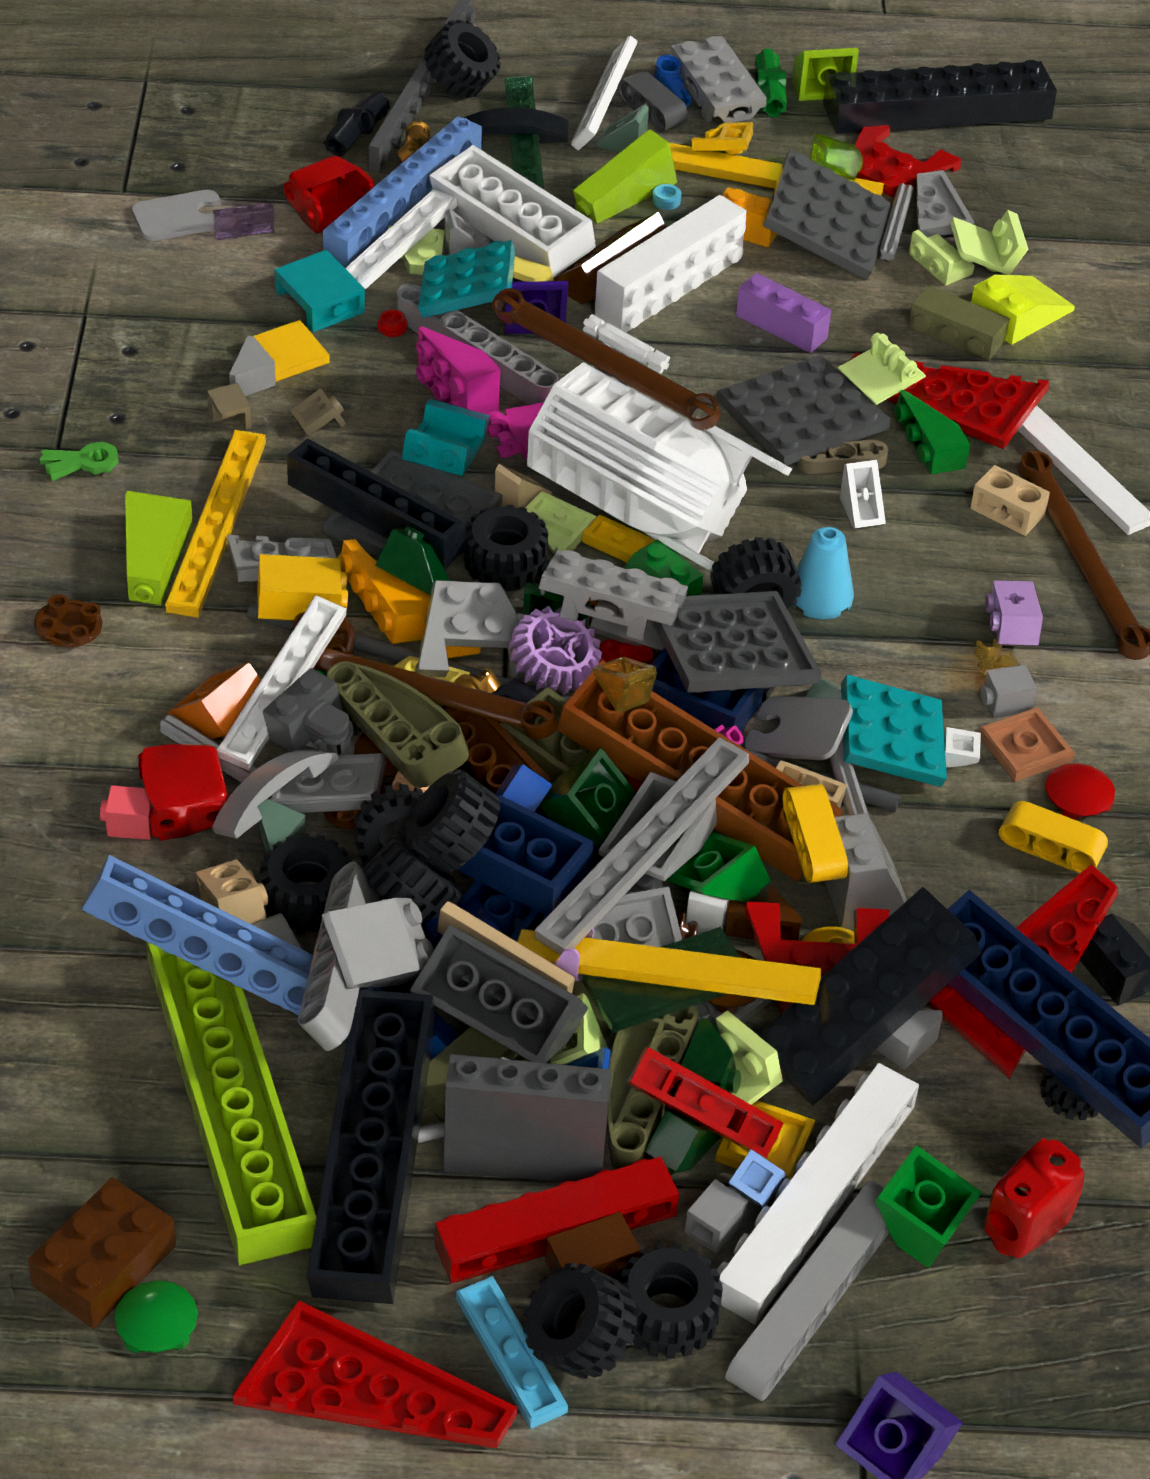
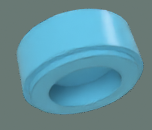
[652,184,681,210]

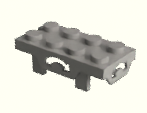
[671,36,767,123]
[539,550,688,640]

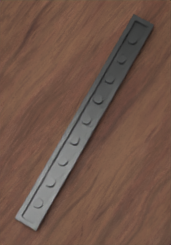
[369,0,476,172]

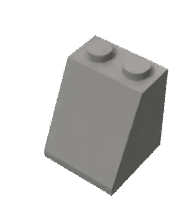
[825,813,907,929]

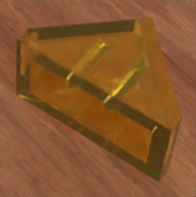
[592,657,657,714]

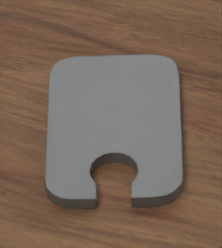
[132,189,229,241]
[745,696,853,760]

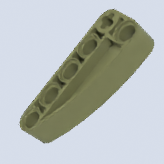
[327,661,469,788]
[607,989,699,1169]

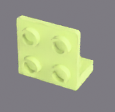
[950,210,1029,275]
[716,1010,783,1104]

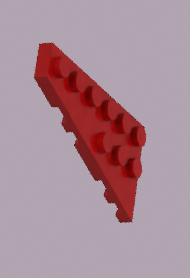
[840,353,1049,450]
[929,864,1118,1079]
[233,1301,517,1449]

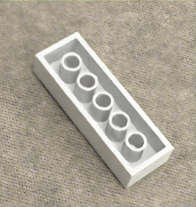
[430,145,596,278]
[595,195,747,332]

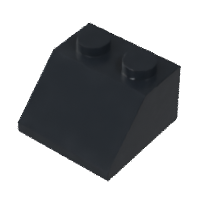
[1079,914,1150,1006]

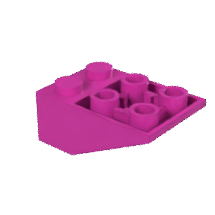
[416,326,500,415]

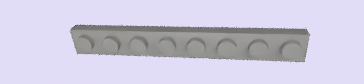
[535,737,749,955]

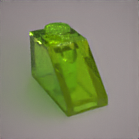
[810,134,863,180]

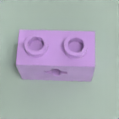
[985,580,1043,645]

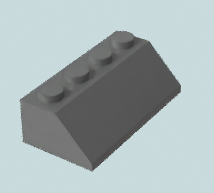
[410,925,588,1063]

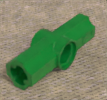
[755,49,787,117]

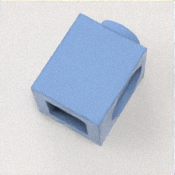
[729,1149,786,1209]

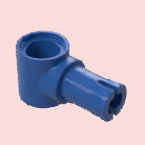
[654,55,692,107]

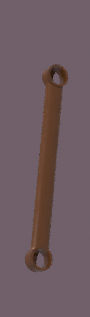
[492,288,721,430]
[1018,451,1150,660]
[313,648,558,739]

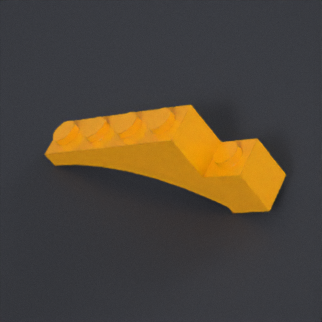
[338,539,481,658]

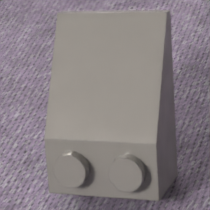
[598,772,717,881]
[322,898,434,988]

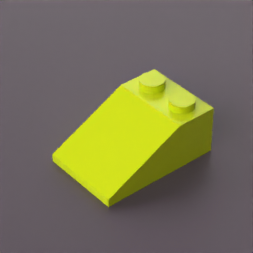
[971,275,1075,345]

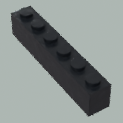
[287,439,465,569]

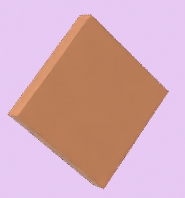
[978,707,1075,782]

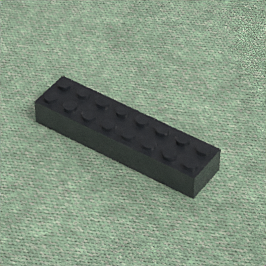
[823,60,1057,134]
[307,990,436,1304]

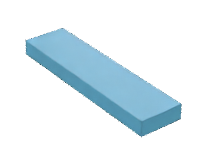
[456,1276,568,1429]

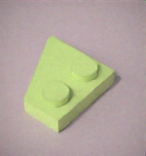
[388,225,445,275]
[525,491,597,555]

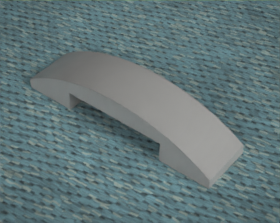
[212,749,339,839]

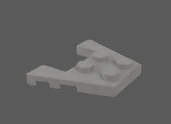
[415,581,526,680]

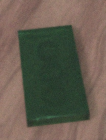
[582,927,741,1033]

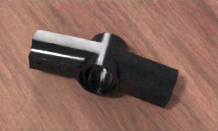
[324,92,391,156]

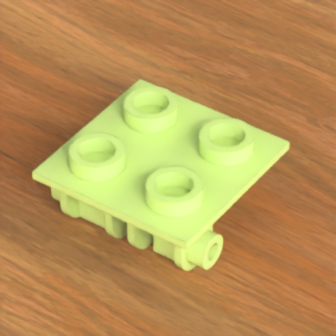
[838,333,926,405]

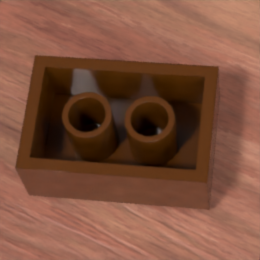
[28,1177,176,1329]

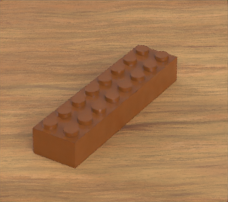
[557,660,844,882]

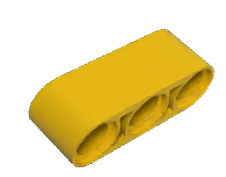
[783,784,848,883]
[999,801,1108,873]

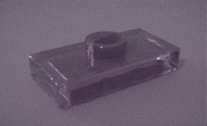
[213,202,274,240]

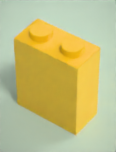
[257,554,348,620]

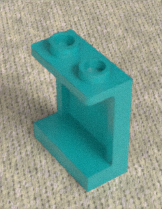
[274,249,365,332]
[402,399,490,476]

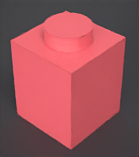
[100,785,154,840]

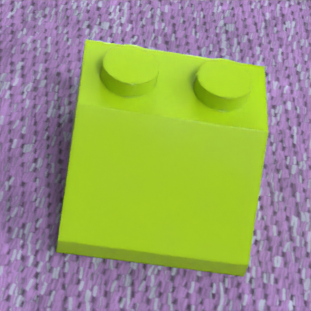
[792,48,859,101]

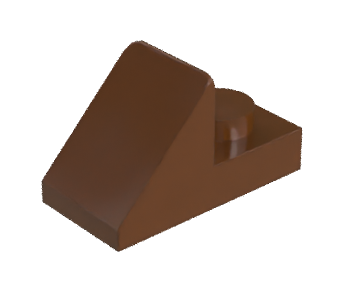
[725,886,802,941]

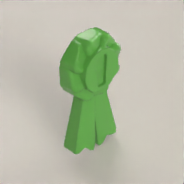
[40,442,119,481]

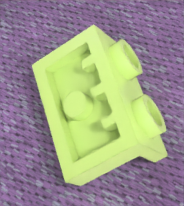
[909,230,975,286]

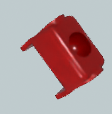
[284,155,375,234]
[137,744,228,841]
[984,1138,1084,1258]

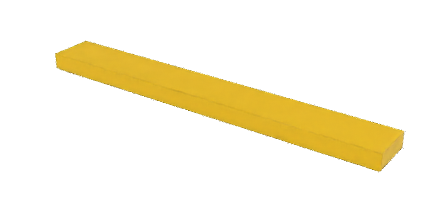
[669,143,884,196]
[165,430,266,618]
[517,929,821,1005]

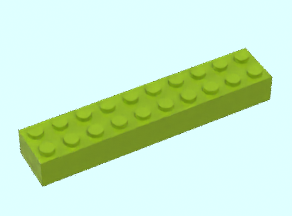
[146,941,317,1266]

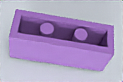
[736,273,831,353]

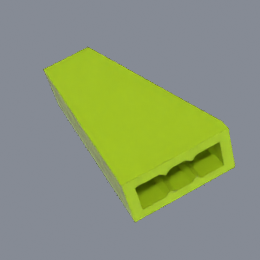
[573,129,677,224]
[125,491,193,605]

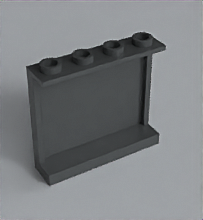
[444,1054,612,1183]

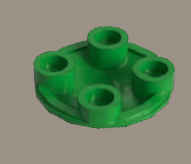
[114,1280,198,1353]

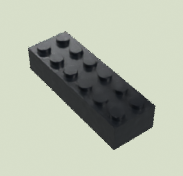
[758,887,982,1106]

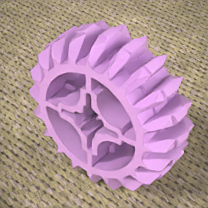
[509,606,602,696]

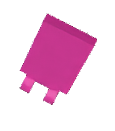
[487,402,544,459]

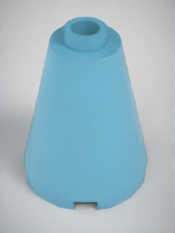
[794,527,854,620]

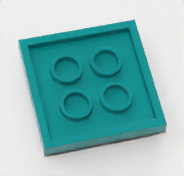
[418,240,515,318]
[841,674,947,787]

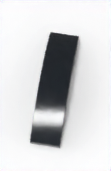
[464,107,569,144]

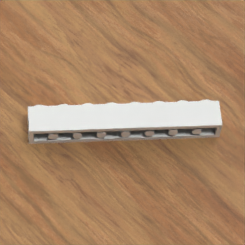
[717,1063,919,1325]

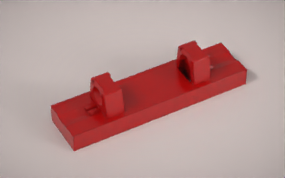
[627,1047,784,1159]

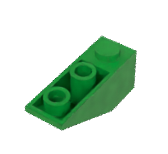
[894,390,970,475]

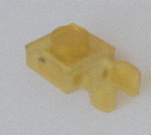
[975,639,1020,678]

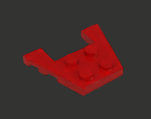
[844,125,962,197]
[744,901,890,1014]

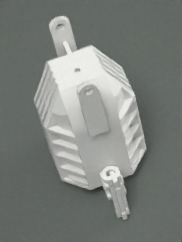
[527,314,792,572]

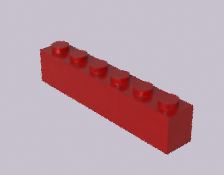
[435,1156,679,1284]

